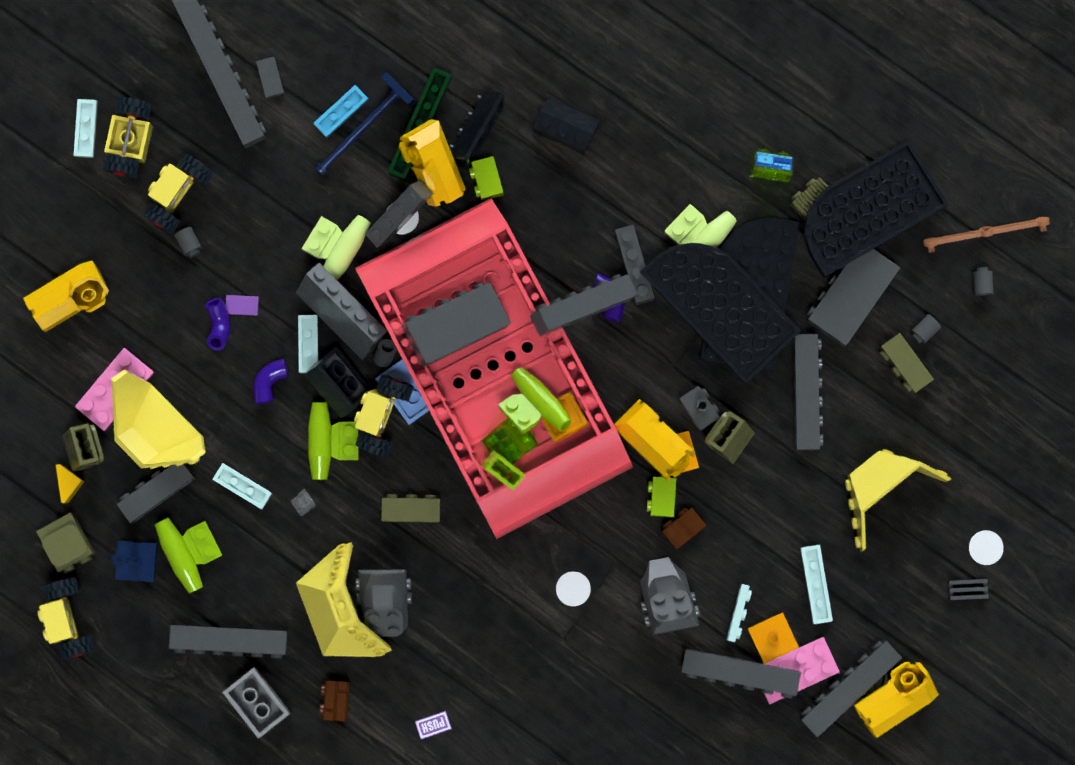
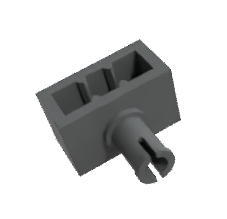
[679,386,720,431]

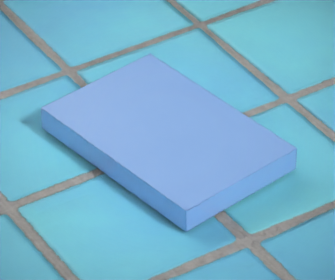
[375,359,429,425]

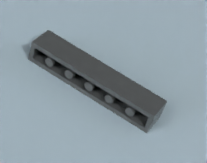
[530,274,638,337]
[793,334,823,451]
[169,625,289,658]
[800,640,902,737]
[682,648,801,698]

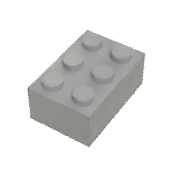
[222,667,291,739]

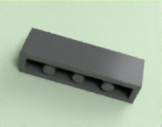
[365,180,433,248]
[614,225,654,306]
[117,463,195,524]

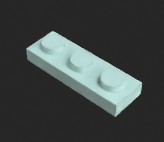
[74,99,98,158]
[298,315,318,373]
[212,463,272,509]
[726,584,752,642]

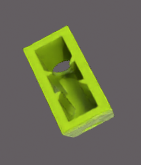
[481,450,525,491]

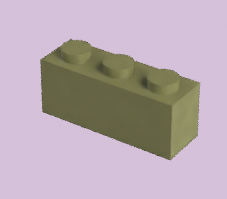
[879,333,934,394]
[382,494,441,523]

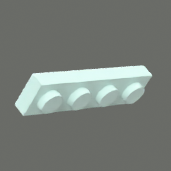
[800,545,833,624]

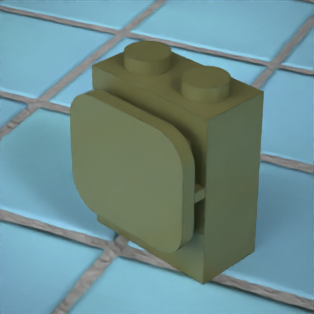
[705,411,755,464]
[62,424,104,472]
[36,513,95,574]

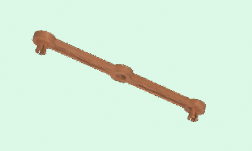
[923,217,1050,252]

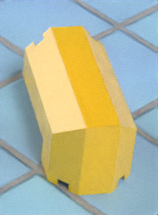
[399,119,466,207]
[23,261,109,332]
[614,399,695,481]
[854,662,939,738]

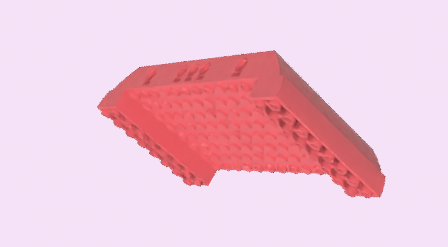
[355,198,633,539]

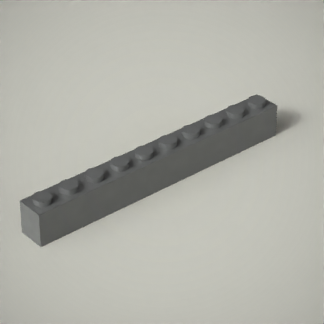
[172,0,267,149]

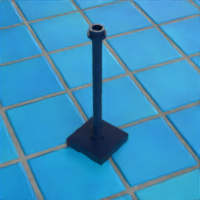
[315,72,418,175]
[112,541,157,582]

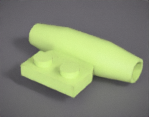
[664,204,737,248]
[302,215,370,280]

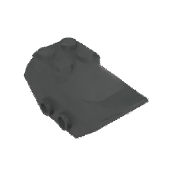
[640,557,700,635]
[356,570,412,637]

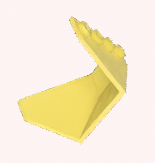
[111,370,206,469]
[845,449,952,552]
[296,542,392,657]

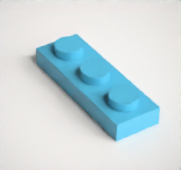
[314,85,369,138]

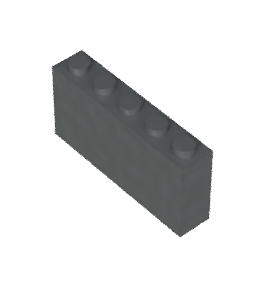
[807,249,900,347]
[296,263,387,360]
[402,282,511,368]

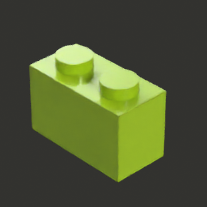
[469,156,504,201]
[647,477,676,518]

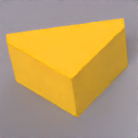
[56,464,84,504]

